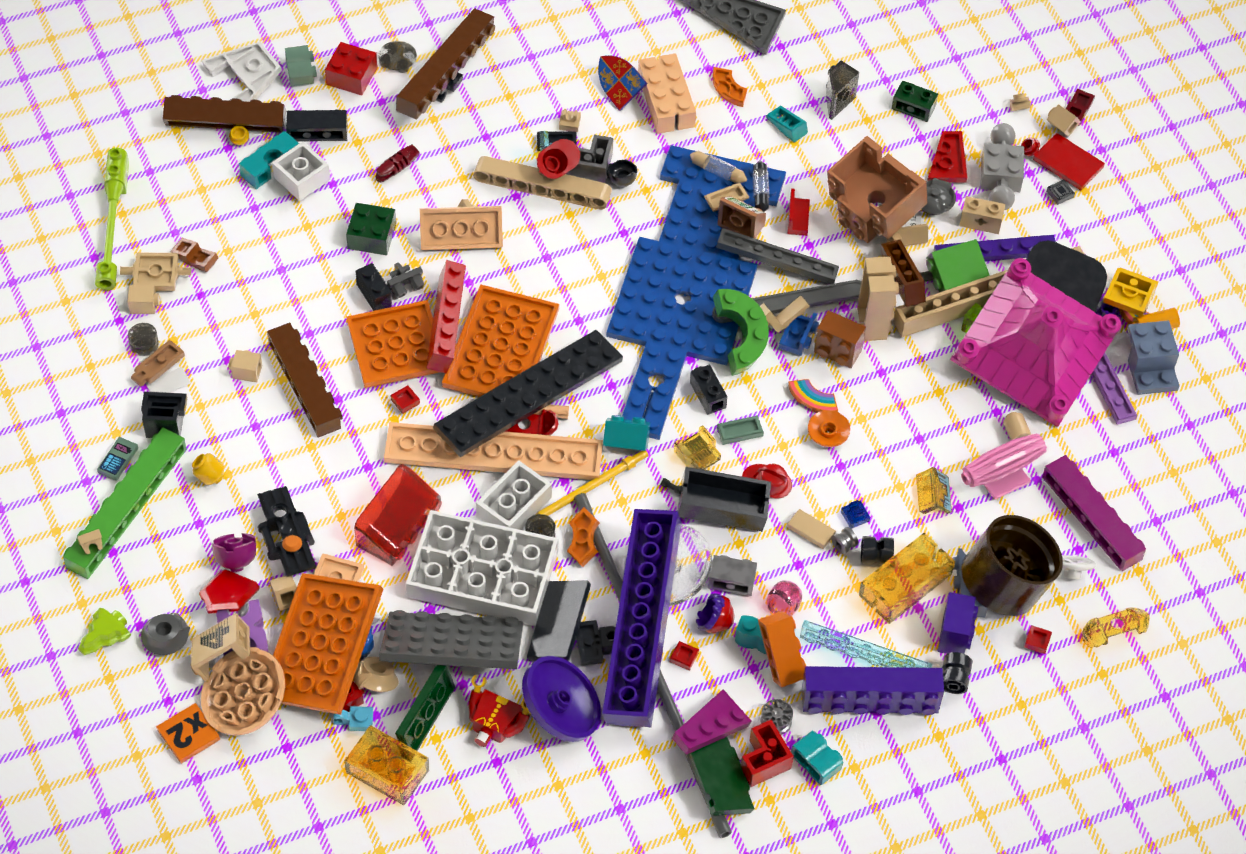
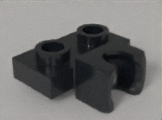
[576,620,616,666]

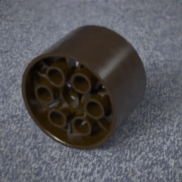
[961,515,1063,616]

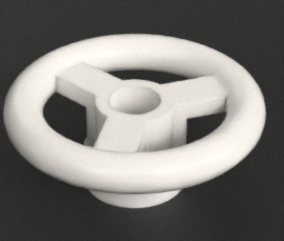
[1062,555,1096,579]

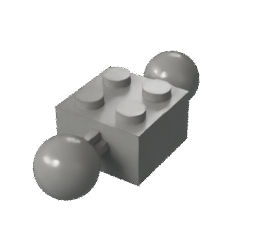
[980,123,1024,211]

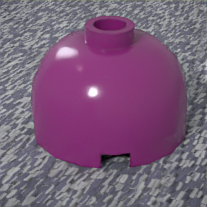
[212,533,256,572]

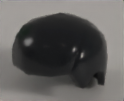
[607,159,638,187]

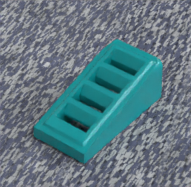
[766,105,808,142]

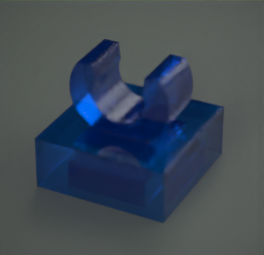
[841,500,871,529]

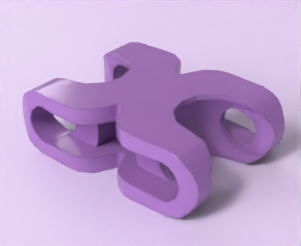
[216,599,269,656]

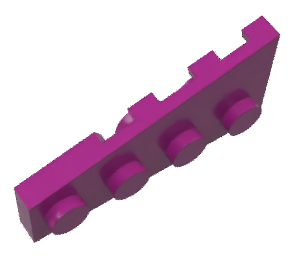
[672,689,752,755]

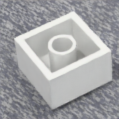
[272,142,331,201]

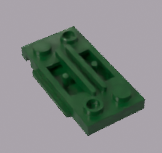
[689,737,755,816]

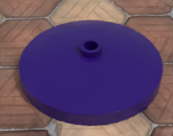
[522,656,601,742]

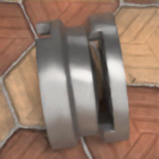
[760,699,793,735]

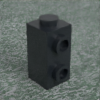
[690,364,728,415]

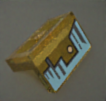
[916,467,952,515]

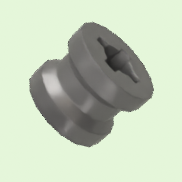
[831,527,859,554]

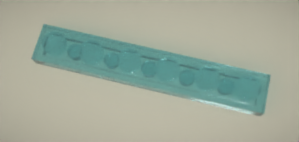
[800,620,933,668]

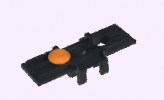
[257,486,316,577]

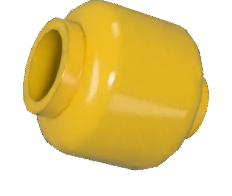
[192,453,225,485]

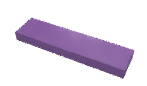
[1092,353,1138,425]

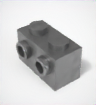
[708,555,757,596]

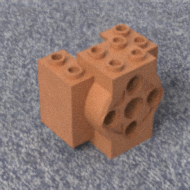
[827,136,927,243]

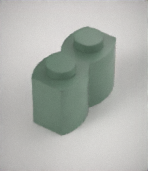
[284,45,317,87]

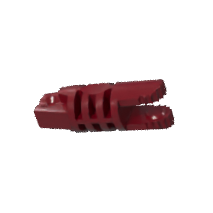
[375,144,420,183]

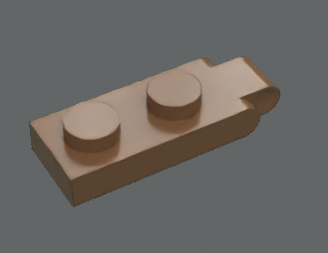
[131,340,185,387]

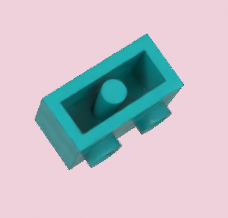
[603,415,650,451]

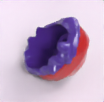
[696,593,735,634]

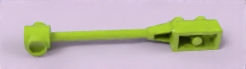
[95,147,129,291]

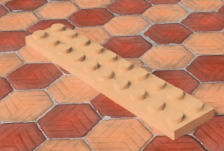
[384,422,603,480]

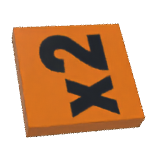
[156,703,220,764]

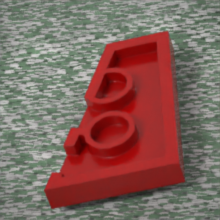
[927,131,968,183]

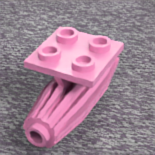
[961,433,1047,500]

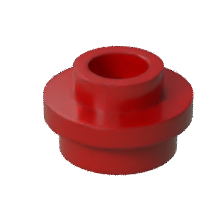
[1021,137,1040,157]

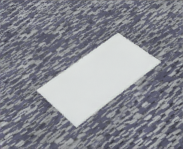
[146,366,191,393]

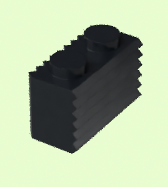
[355,263,392,311]

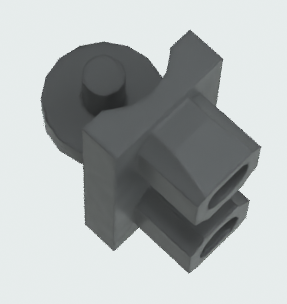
[387,262,425,299]

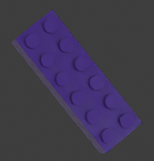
[802,666,944,715]

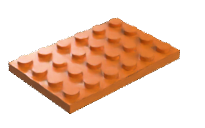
[442,284,560,397]
[273,573,384,715]

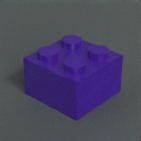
[937,592,979,654]

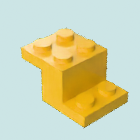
[1103,267,1159,317]

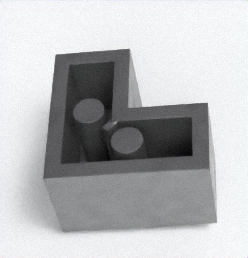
[566,134,614,183]

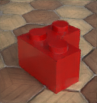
[740,719,794,787]

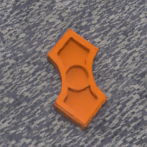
[567,507,600,567]

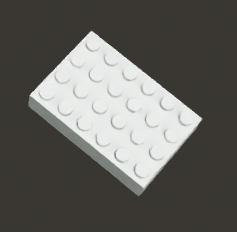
[406,510,559,626]

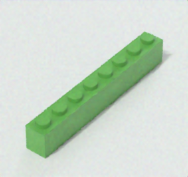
[63,428,187,579]

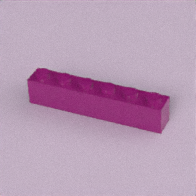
[1042,455,1146,572]

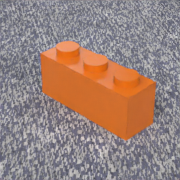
[758,611,806,688]

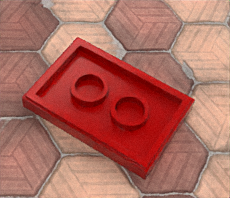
[1033,133,1105,191]

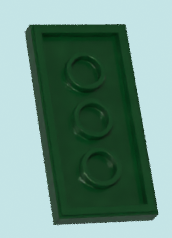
[395,665,456,760]

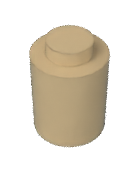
[1003,412,1032,440]

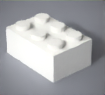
[476,460,552,530]

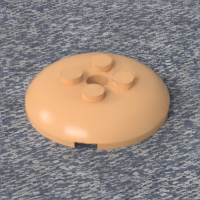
[201,647,285,736]

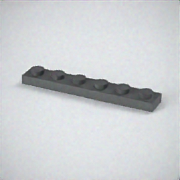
[716,228,839,284]

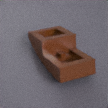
[170,237,219,272]

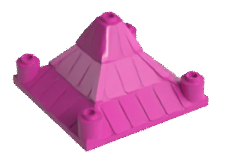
[950,258,1121,427]

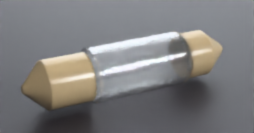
[690,150,747,184]

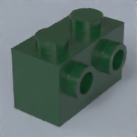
[891,80,939,122]

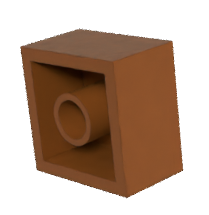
[814,310,866,369]

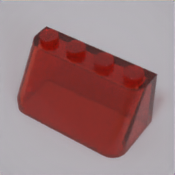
[354,464,442,566]

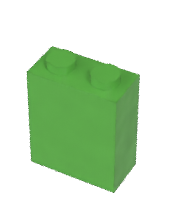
[926,239,990,293]

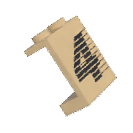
[190,613,250,681]

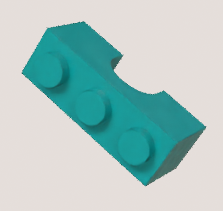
[239,131,300,190]

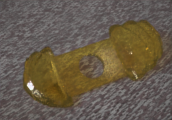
[1082,607,1150,648]

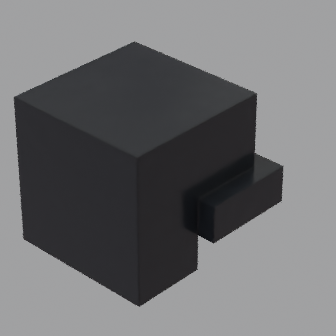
[141,391,188,438]

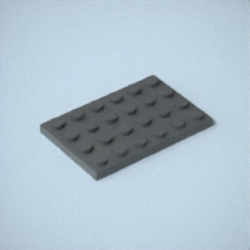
[379,610,523,670]

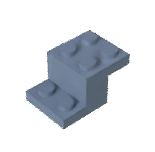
[1127,320,1180,395]

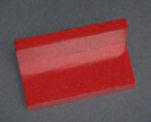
[787,188,810,236]

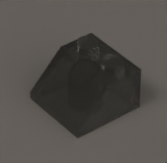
[826,60,860,120]

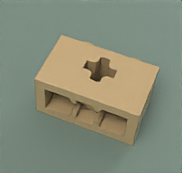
[959,196,1006,235]

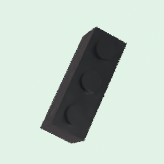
[286,109,348,142]

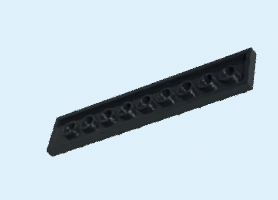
[433,329,623,457]

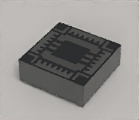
[1046,179,1075,205]

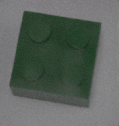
[346,202,397,256]

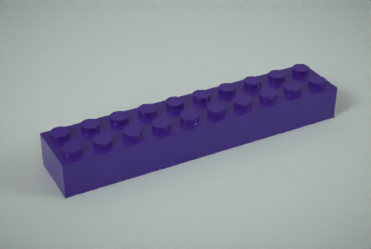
[602,509,682,728]

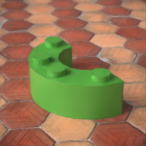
[713,289,769,376]

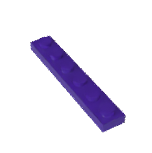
[934,234,1056,262]

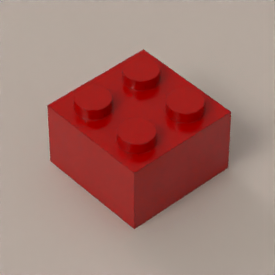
[325,42,378,96]

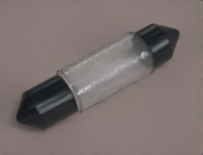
[752,160,770,212]

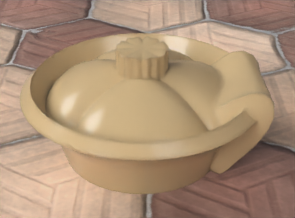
[353,656,399,692]

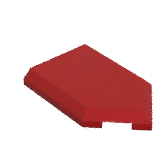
[199,569,260,614]

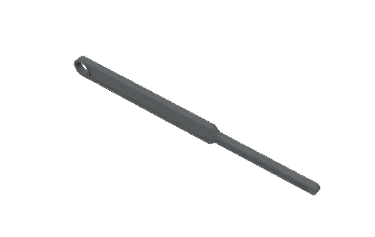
[712,271,934,323]

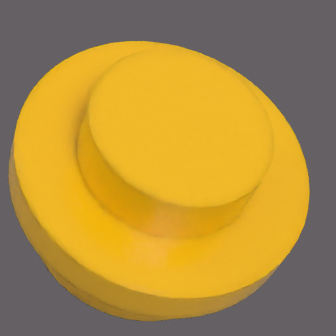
[229,126,249,145]

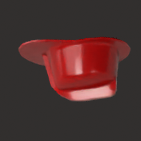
[537,139,580,179]
[742,463,793,499]

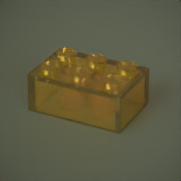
[344,725,430,806]

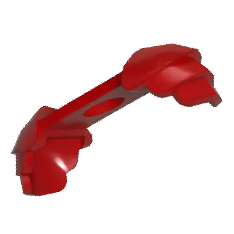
[504,409,559,435]

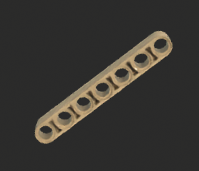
[473,156,612,210]

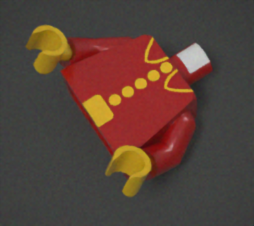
[468,675,530,747]

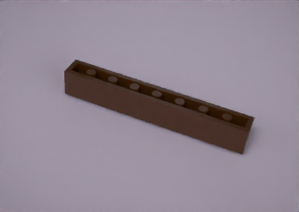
[396,8,496,120]

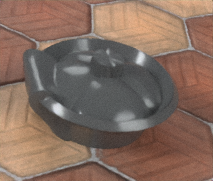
[922,178,956,215]
[141,613,190,655]

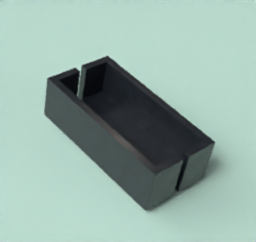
[677,466,771,532]

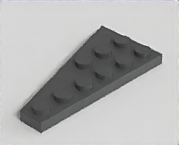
[681,0,786,55]

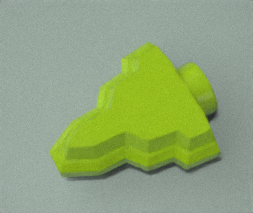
[78,608,132,655]

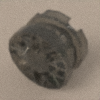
[128,322,159,356]
[525,514,556,538]

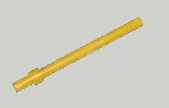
[537,451,649,520]

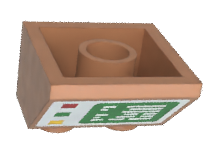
[718,196,766,239]

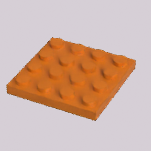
[346,300,440,388]

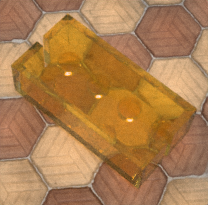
[858,532,955,625]

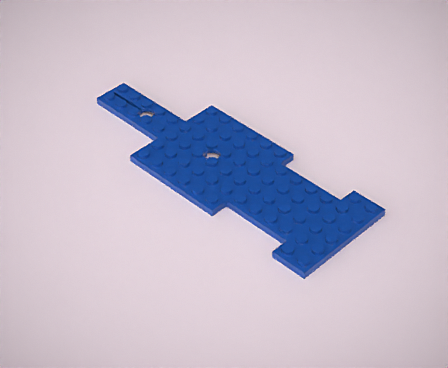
[606,145,786,440]

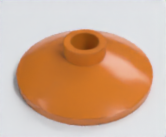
[808,410,851,447]

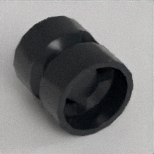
[860,536,894,566]
[942,652,973,694]

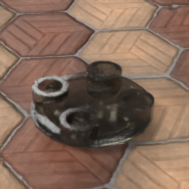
[378,40,417,73]

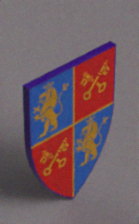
[598,55,648,111]

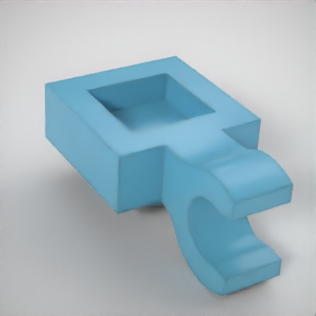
[333,706,373,732]

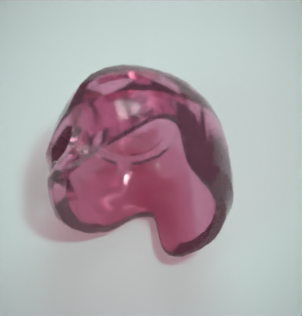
[767,580,803,616]

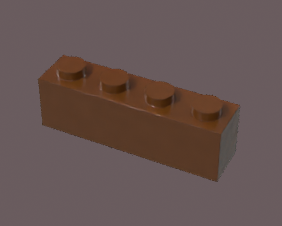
[881,239,926,306]

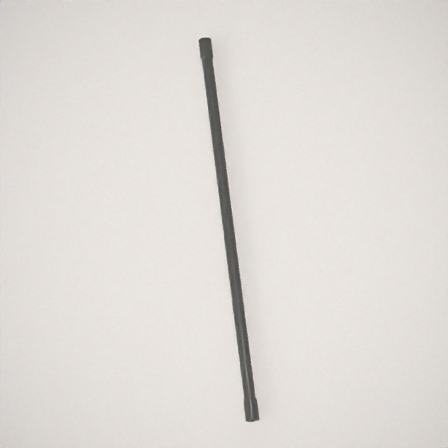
[574,493,732,838]

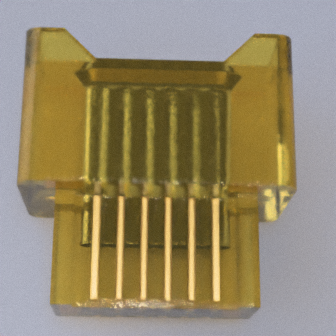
[674,425,721,470]

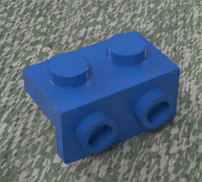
[778,313,819,356]

